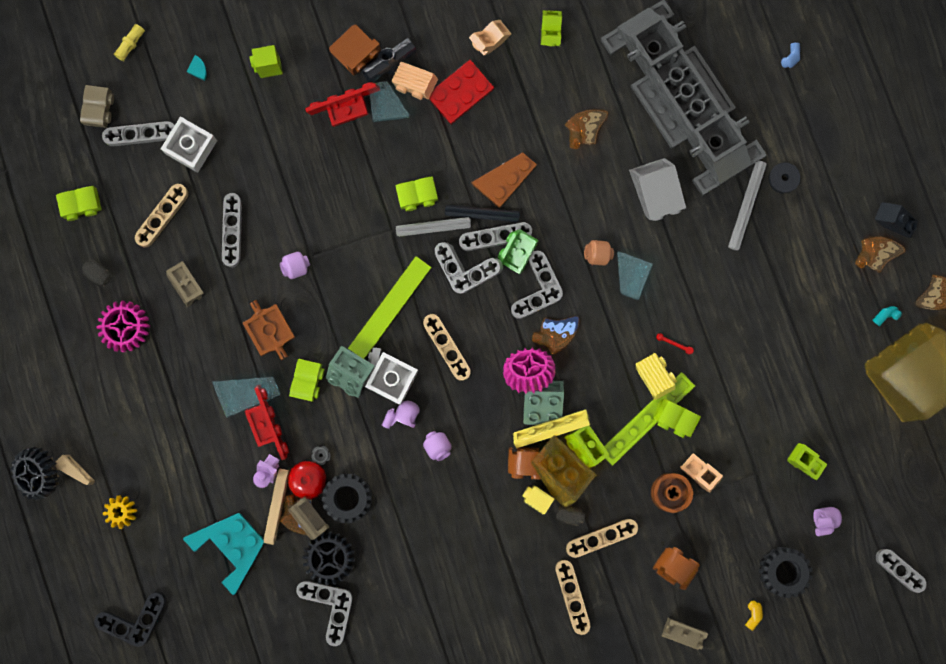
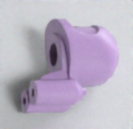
[382,400,419,429]
[814,507,842,536]

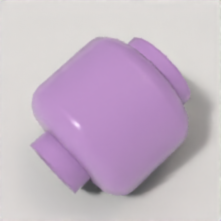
[280,252,310,279]
[423,431,452,461]

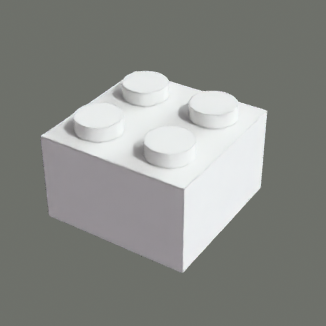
[161,117,217,173]
[365,352,418,405]

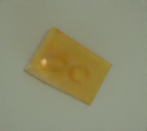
[531,435,596,507]

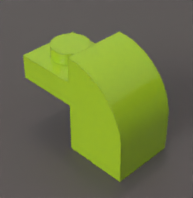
[541,10,562,46]
[787,443,827,480]

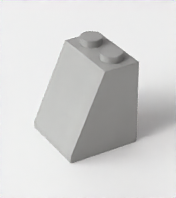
[629,158,686,221]

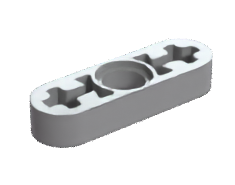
[876,549,926,593]

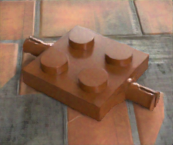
[243,300,295,360]

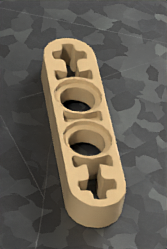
[135,184,188,247]
[423,314,470,381]
[264,469,290,545]
[566,519,638,558]
[555,560,590,635]

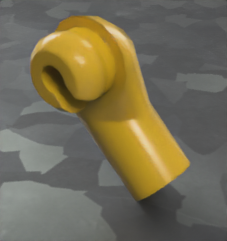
[745,600,763,631]

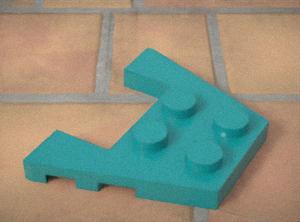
[183,513,264,595]

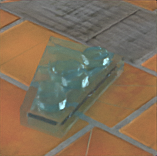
[212,377,281,417]

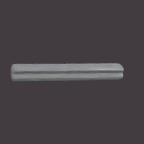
[396,217,471,236]

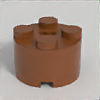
[508,447,548,479]
[651,473,693,513]
[653,547,699,590]

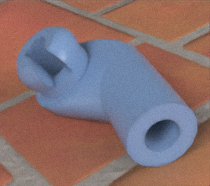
[781,43,800,68]

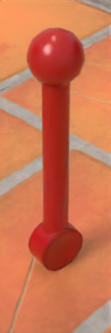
[656,333,694,354]

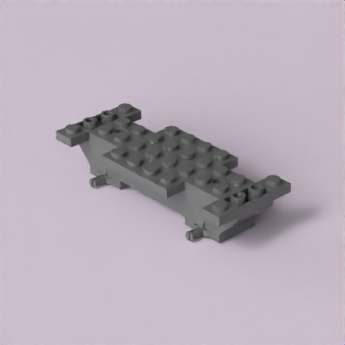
[600,0,767,196]

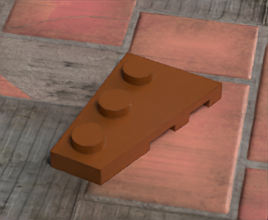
[471,152,537,208]

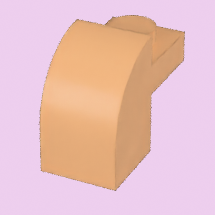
[469,20,511,55]
[680,453,723,493]

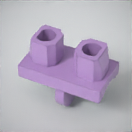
[253,454,279,488]

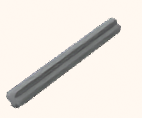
[728,161,766,250]

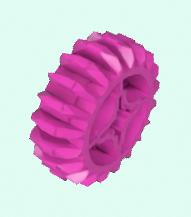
[97,301,150,353]
[503,347,555,394]

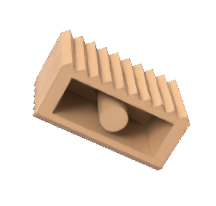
[392,62,438,100]

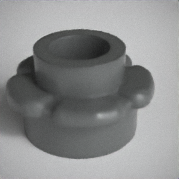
[311,446,331,465]

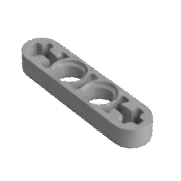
[102,121,175,146]
[222,193,242,268]
[459,222,532,251]

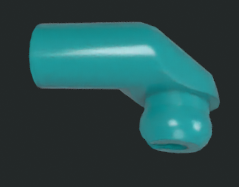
[872,306,902,327]

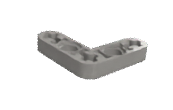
[435,242,503,293]
[511,251,563,319]
[296,581,353,646]

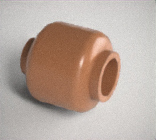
[584,240,614,266]

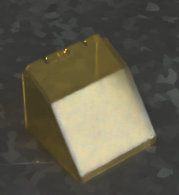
[865,323,946,422]

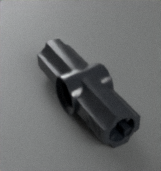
[361,38,417,83]

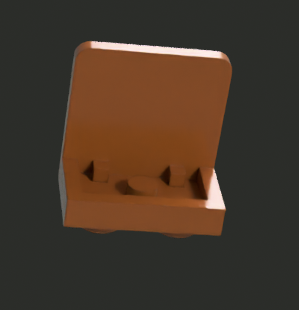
[329,25,381,76]

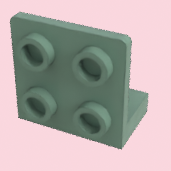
[326,346,375,398]
[523,381,564,425]

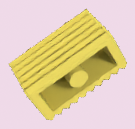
[636,353,677,400]
[522,485,554,514]

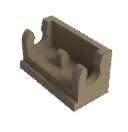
[166,261,203,307]
[288,497,329,540]
[662,618,708,650]

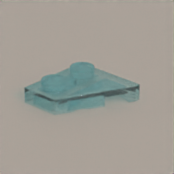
[370,81,409,122]
[617,251,653,300]

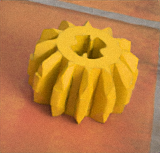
[103,495,137,529]

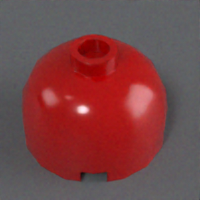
[288,461,327,499]

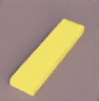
[513,410,590,449]

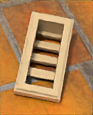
[55,455,95,485]

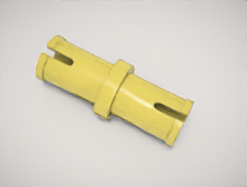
[114,24,145,62]

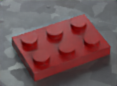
[429,60,494,125]

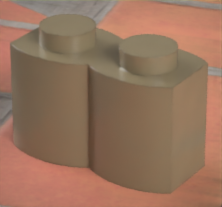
[80,85,114,128]

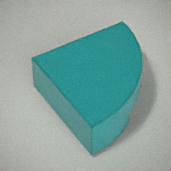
[187,55,207,81]

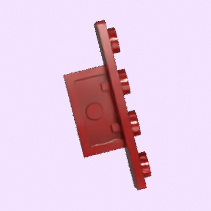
[305,82,380,127]
[245,385,289,460]

